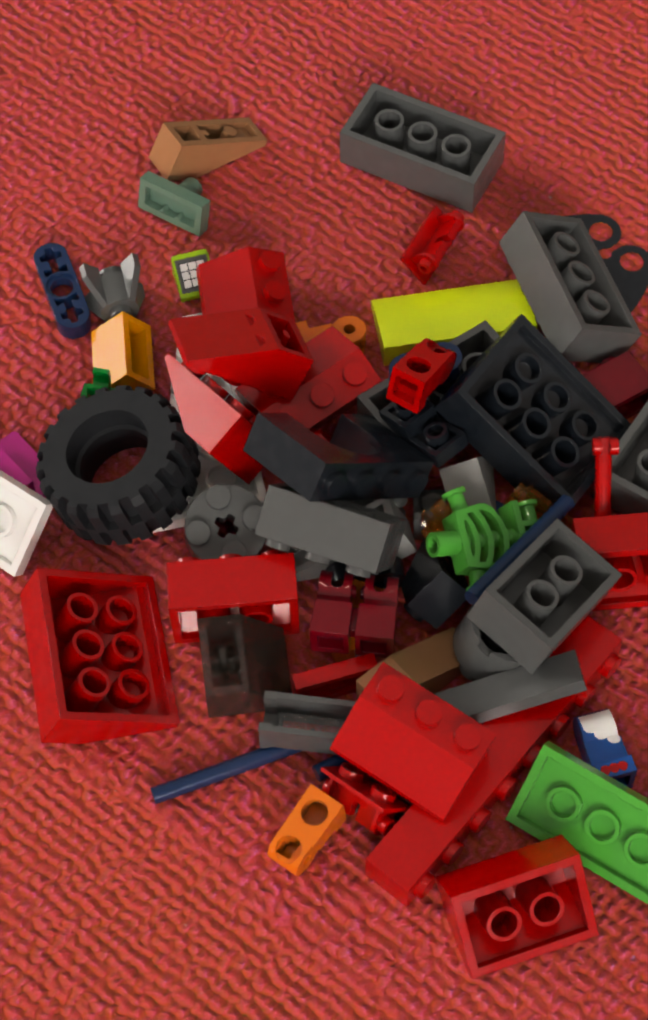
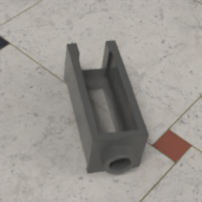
[258,690,356,755]

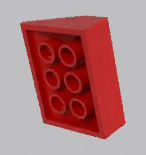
[20,568,180,744]

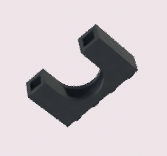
[243,413,434,502]

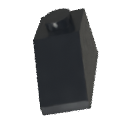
[401,536,469,629]

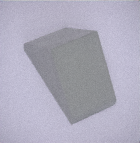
[439,456,497,512]

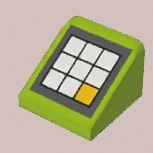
[171,249,210,302]

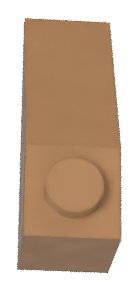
[148,117,268,181]
[356,627,462,701]

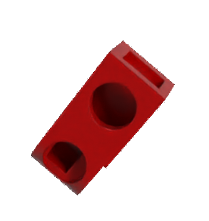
[386,338,457,414]

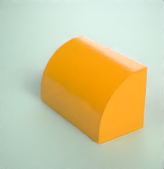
[91,311,155,391]

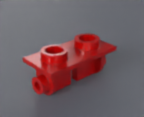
[400,205,465,285]
[320,762,410,836]

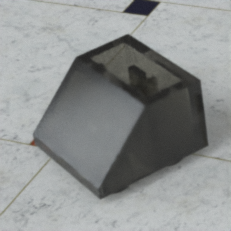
[197,614,292,718]

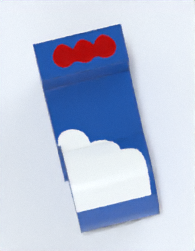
[573,708,637,788]

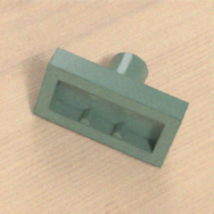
[138,171,210,237]

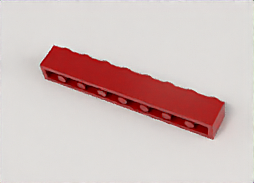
[365,616,622,907]

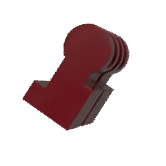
[309,570,399,658]

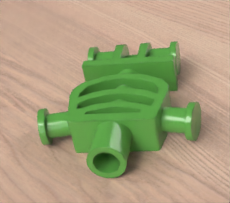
[426,486,538,591]

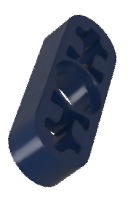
[34,243,92,339]

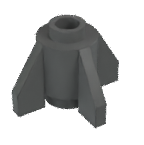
[79,253,145,322]

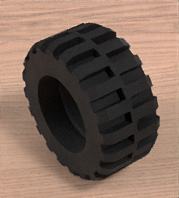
[36,385,201,545]

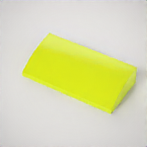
[370,279,537,366]

